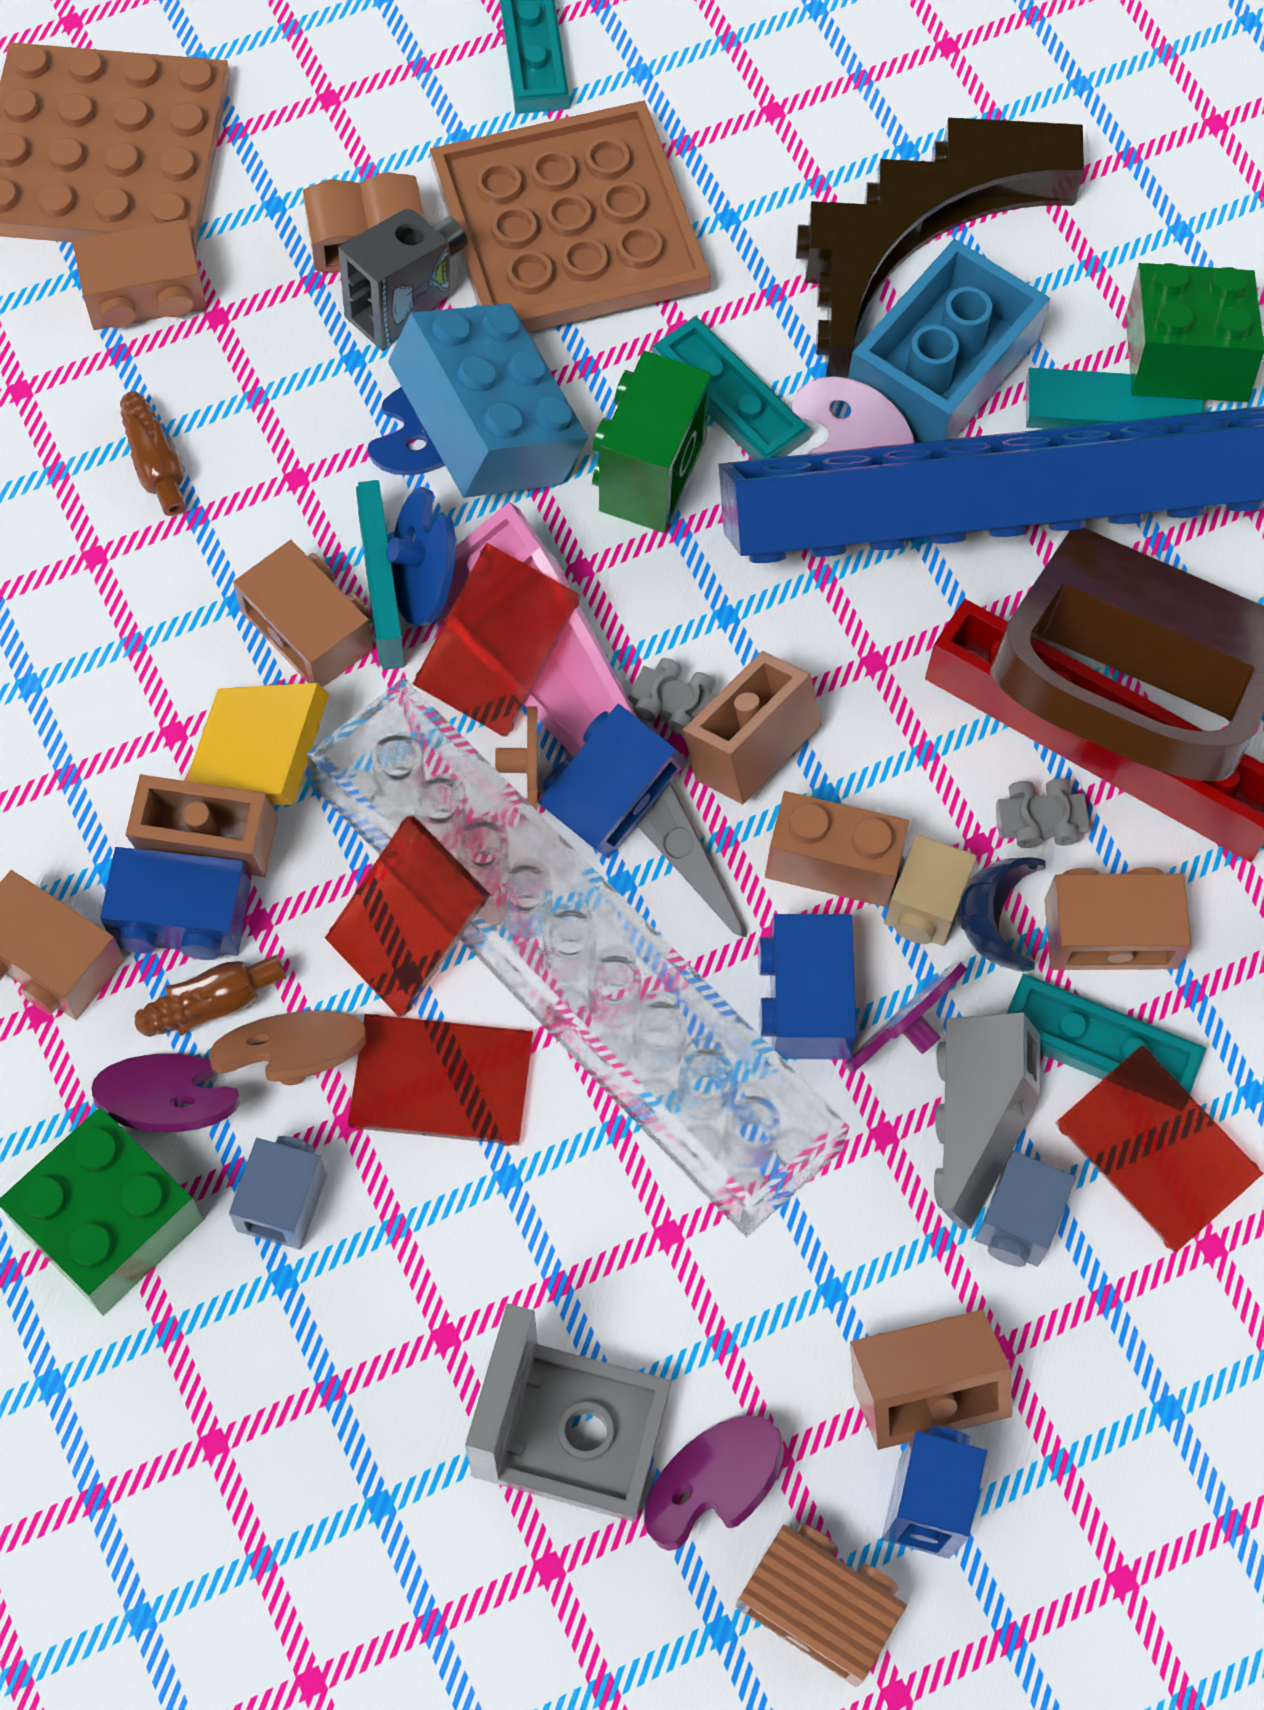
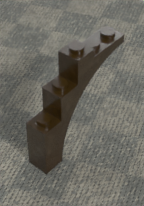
[795,117,1084,378]

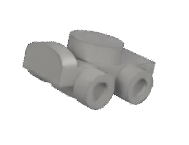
[628,657,716,736]
[995,778,1090,848]

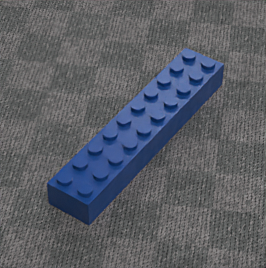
[718,406,1264,563]

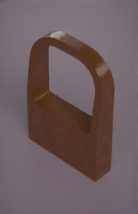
[990,528,1264,781]

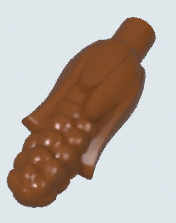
[119,391,186,516]
[134,955,286,1037]

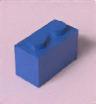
[538,703,688,859]
[100,847,251,960]
[758,914,857,1060]
[881,1426,988,1559]

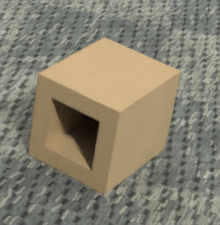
[884,834,977,946]

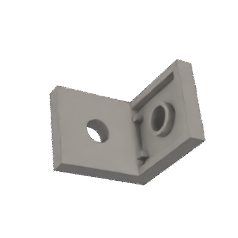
[465,1303,672,1522]

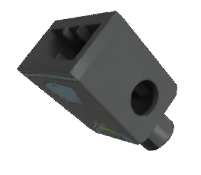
[338,209,468,352]

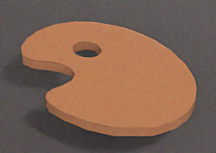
[495,706,538,815]
[209,1011,367,1085]

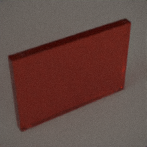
[412,542,582,737]
[325,815,491,1017]
[348,1014,533,1146]
[1055,1045,1264,1253]

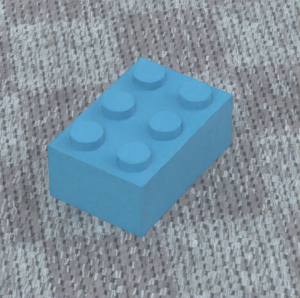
[848,238,1051,442]
[388,303,589,498]

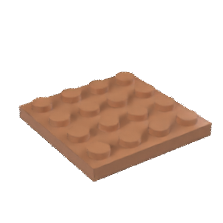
[0,42,230,253]
[430,100,711,332]

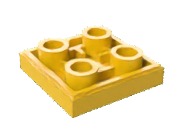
[186,683,329,805]

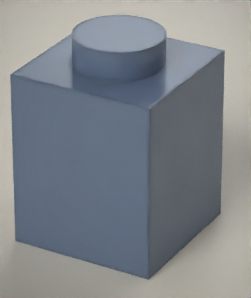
[229,1136,327,1250]
[975,1150,1076,1267]

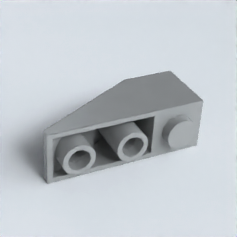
[934,1013,1040,1229]

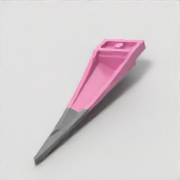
[440,502,747,938]

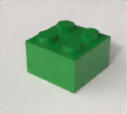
[1125,263,1264,402]
[592,350,712,534]
[0,1107,204,1316]

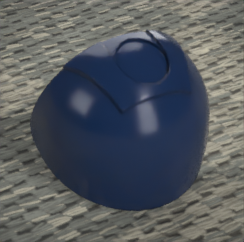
[959,857,1046,972]

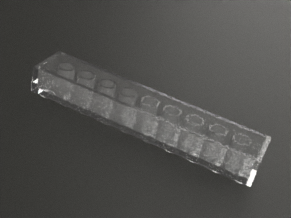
[306,677,850,1238]

